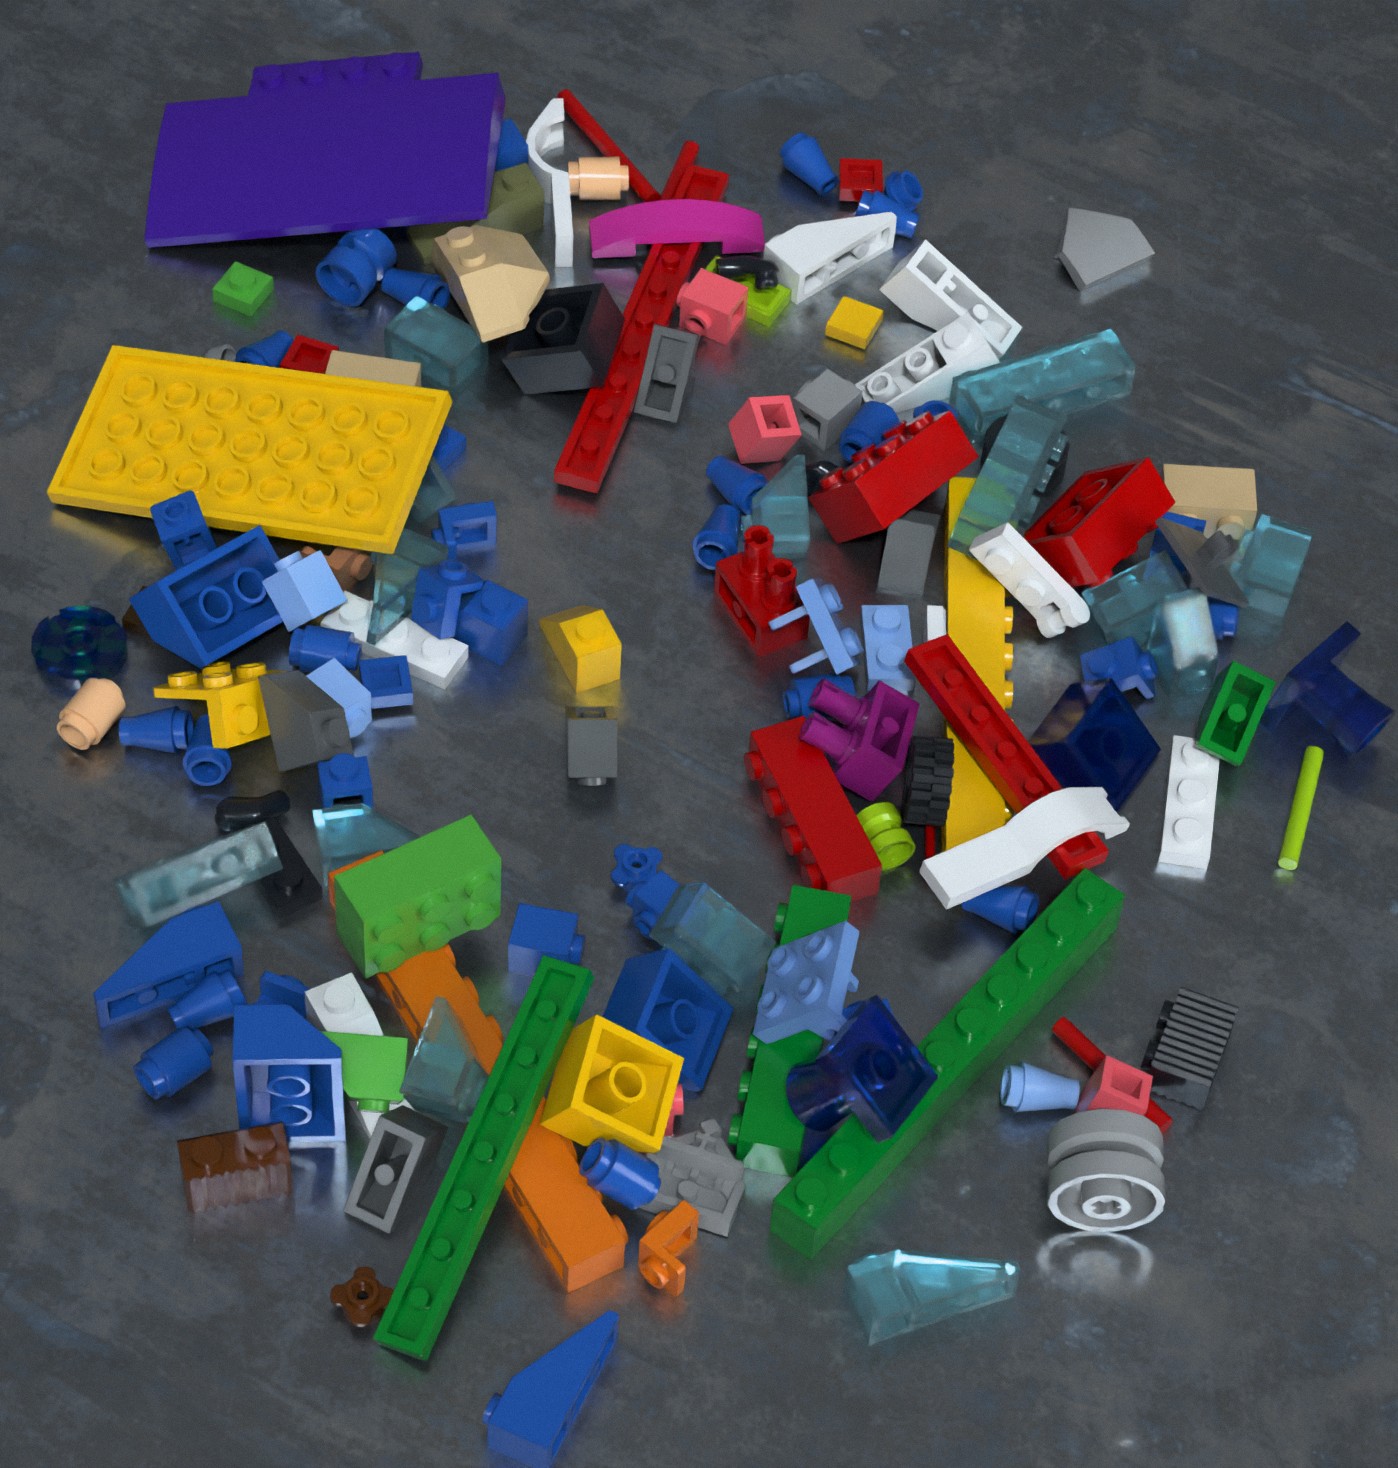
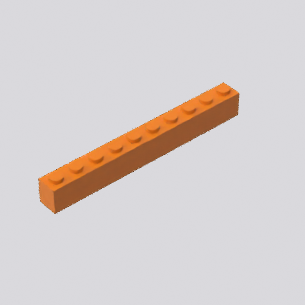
[328,850,629,1294]

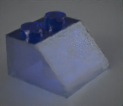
[1028,677,1161,812]

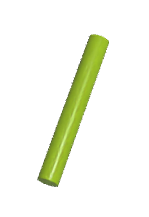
[1278,746,1324,870]

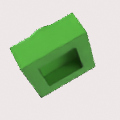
[212,261,274,317]

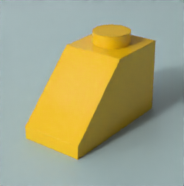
[539,605,622,693]

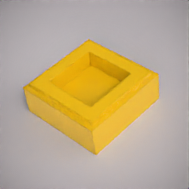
[825,296,884,350]

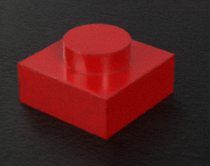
[838,158,883,202]
[279,334,339,374]

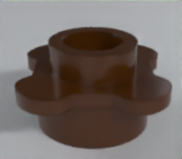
[330,1267,394,1327]

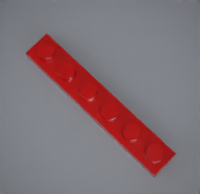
[904,634,1109,880]

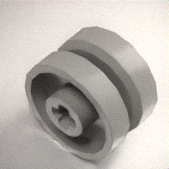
[1047,1109,1165,1232]

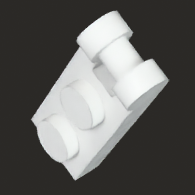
[969,522,1090,638]

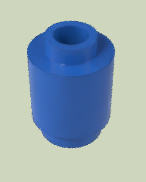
[839,401,900,464]
[289,625,362,673]
[782,672,856,721]
[133,1026,214,1100]
[579,1138,661,1210]

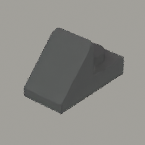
[634,324,701,423]
[877,509,940,596]

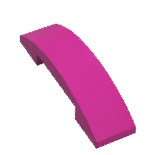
[589,199,765,258]

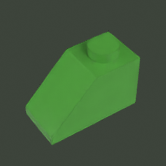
[320,1031,408,1113]

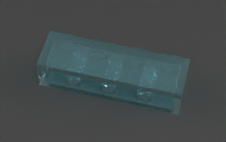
[949,329,1136,445]
[947,394,1069,560]

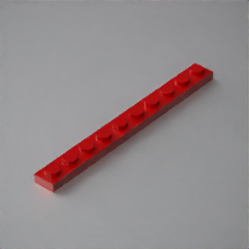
[554,164,729,494]

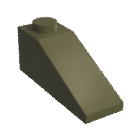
[407,163,544,265]

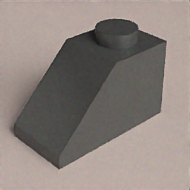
[258,670,354,772]
[565,706,617,786]
[343,1105,448,1233]

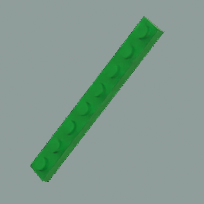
[373,955,595,1362]

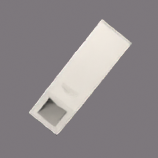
[855,312,1004,413]

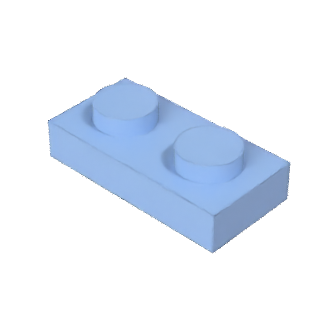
[860,605,916,691]

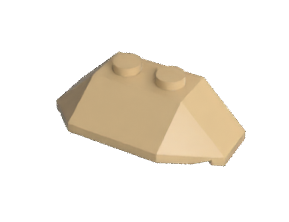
[431,225,550,343]

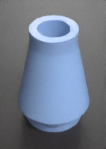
[1000,1061,1080,1112]

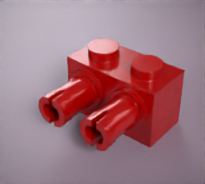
[714,525,810,657]

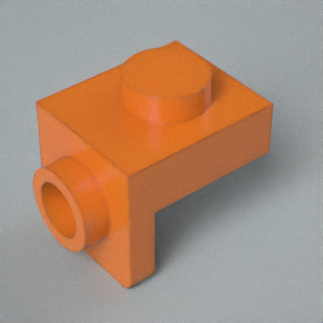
[638,1200,699,1297]

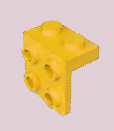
[153,661,287,749]

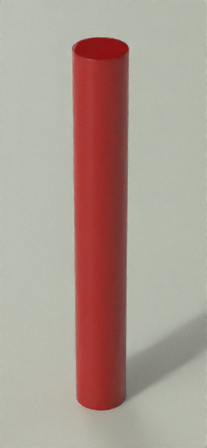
[658,140,699,201]
[1051,1017,1173,1133]

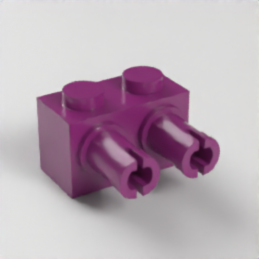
[799,678,920,802]

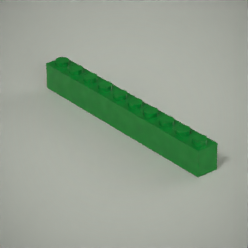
[769,868,1125,1261]

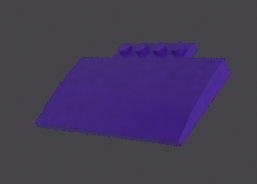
[144,52,506,248]

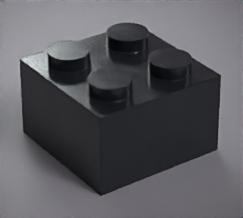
[501,283,625,395]

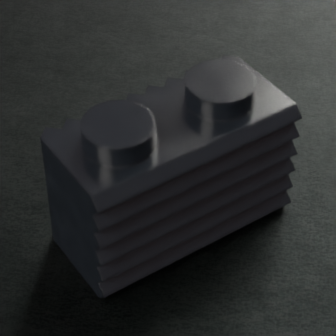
[1141,987,1239,1110]

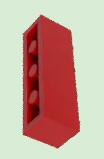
[744,716,882,902]

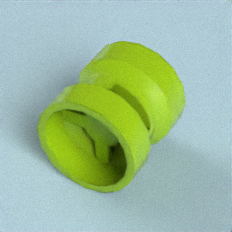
[856,802,916,871]

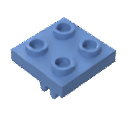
[768,578,864,675]
[753,921,860,1044]

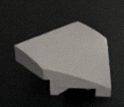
[1054,208,1155,292]
[638,1118,746,1237]

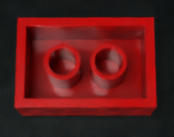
[808,410,979,544]
[1022,457,1176,588]

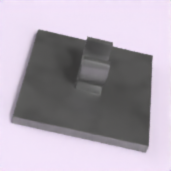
[1155,517,1250,608]

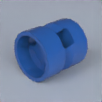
[316,228,397,307]

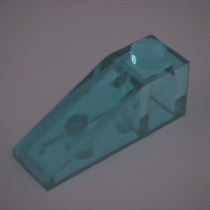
[366,527,449,646]
[112,822,283,927]
[843,1250,1021,1346]

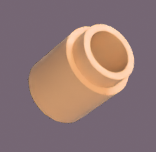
[567,157,629,200]
[56,678,126,750]

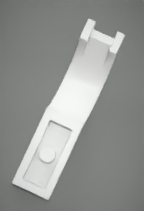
[526,98,573,267]
[919,787,1130,910]

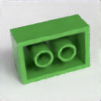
[334,815,502,979]

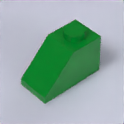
[1195,660,1276,767]

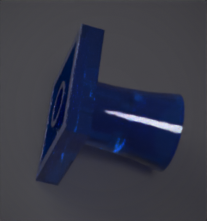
[1259,621,1396,760]
[786,995,939,1143]

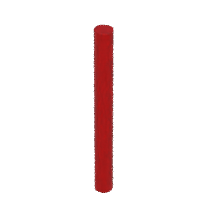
[557,89,660,202]

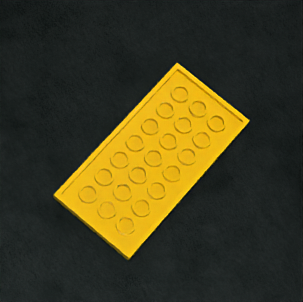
[47,345,452,554]

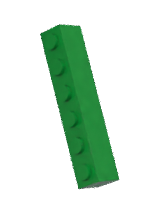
[728,885,852,1177]

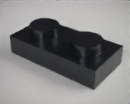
[231,817,323,920]

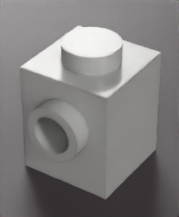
[793,368,863,451]

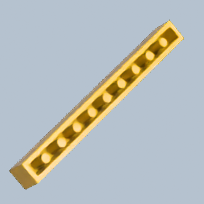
[941,476,1014,853]

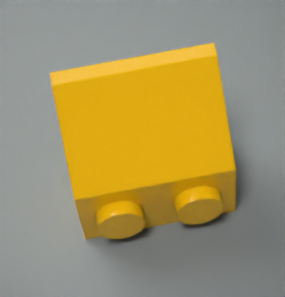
[540,1014,684,1153]

